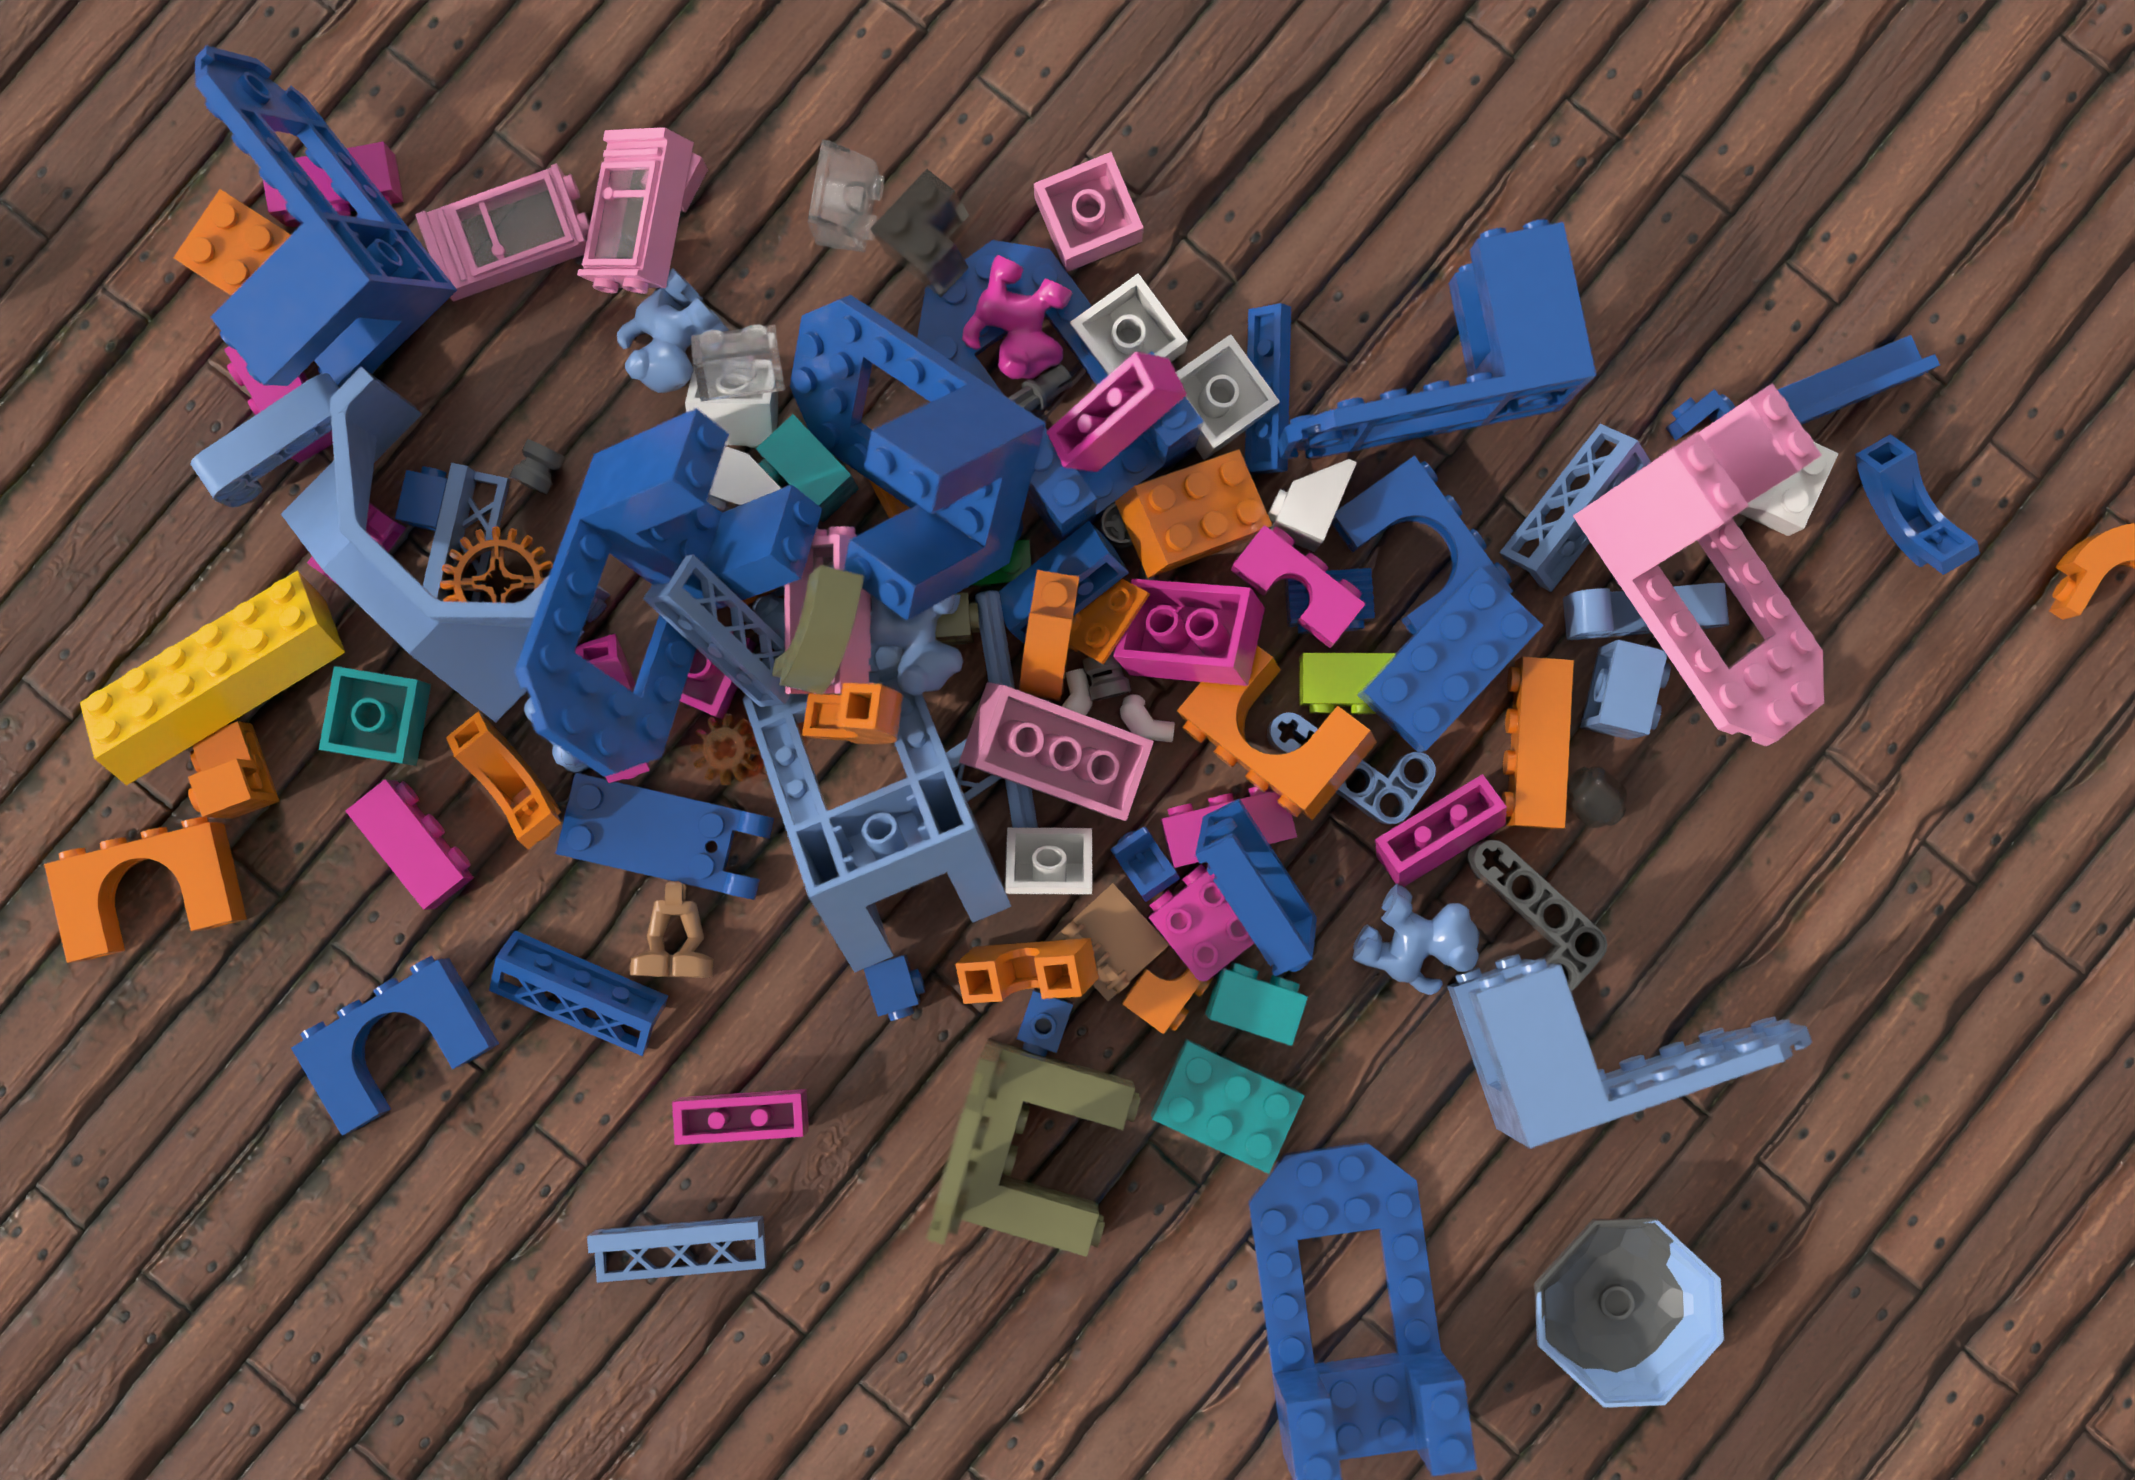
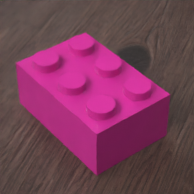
[1114,579,1265,686]

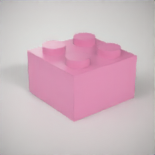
[1034,152,1144,272]

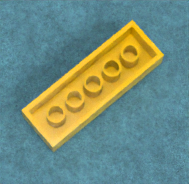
[80,570,345,786]

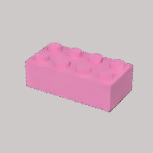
[959,682,1154,821]

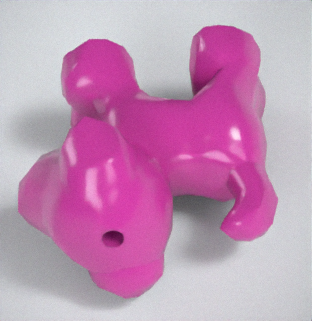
[962,255,1072,379]

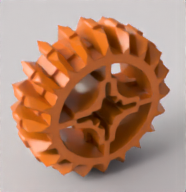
[440,526,553,603]

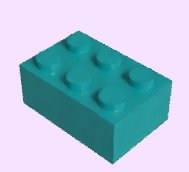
[1151,1038,1304,1174]

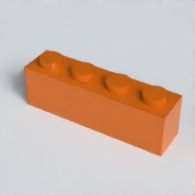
[1501,657,1574,829]

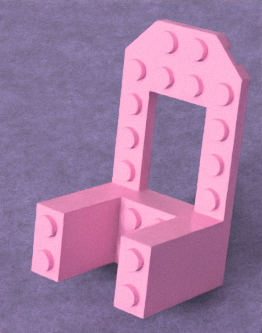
[1573,383,1824,746]

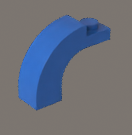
[1855,434,1980,575]

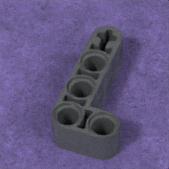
[1467,840,1607,992]

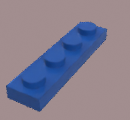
[1245,303,1291,475]

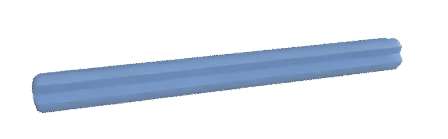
[975,590,1038,828]

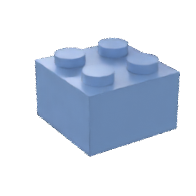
[1580,640,1671,740]

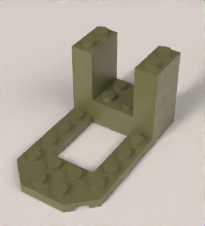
[926,1039,1141,1257]

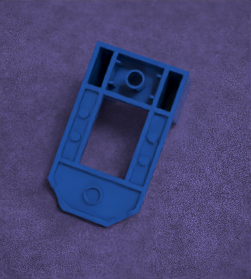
[195,45,457,387]
[1277,219,1596,459]
[917,240,1204,543]
[790,295,1046,621]
[515,408,822,777]
[1248,1142,1477,1480]

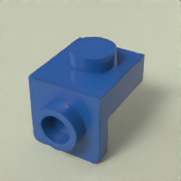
[1665,389,1736,441]
[1111,827,1180,902]

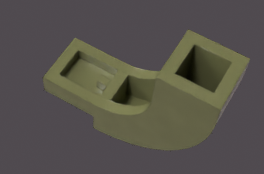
[772,565,864,695]

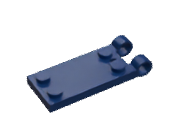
[556,773,775,900]

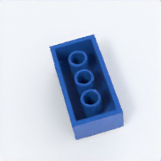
[1357,567,1543,753]

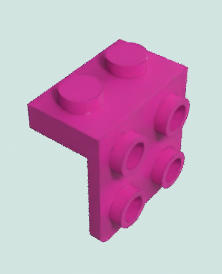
[1148,864,1254,981]

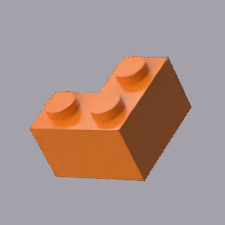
[188,721,280,819]

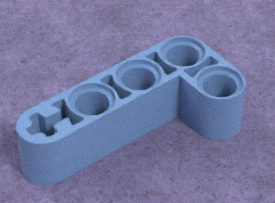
[190,373,339,508]
[1563,583,1729,640]
[1267,712,1436,825]

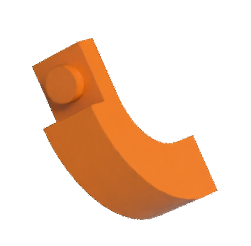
[2049,523,2135,620]
[1019,570,1080,701]
[802,683,903,744]
[446,711,561,850]

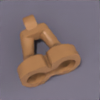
[630,881,714,978]

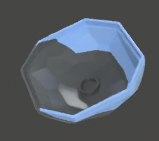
[1534,1217,1724,1407]

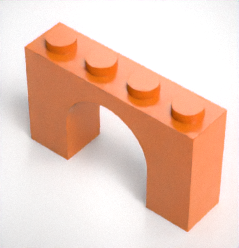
[1177,646,1377,820]
[44,817,247,963]

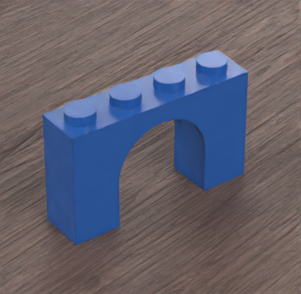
[1331,456,1513,636]
[291,956,499,1136]

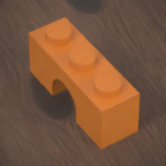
[955,938,1098,1004]
[1122,967,1214,1034]

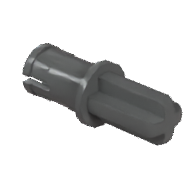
[1009,364,1073,412]

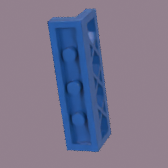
[1777,335,1940,425]
[489,931,668,1056]

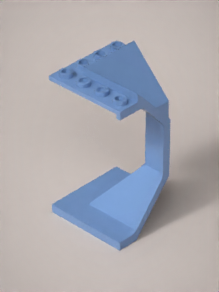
[281,367,610,722]

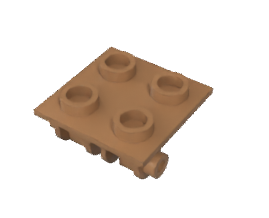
[1051,883,1170,1001]

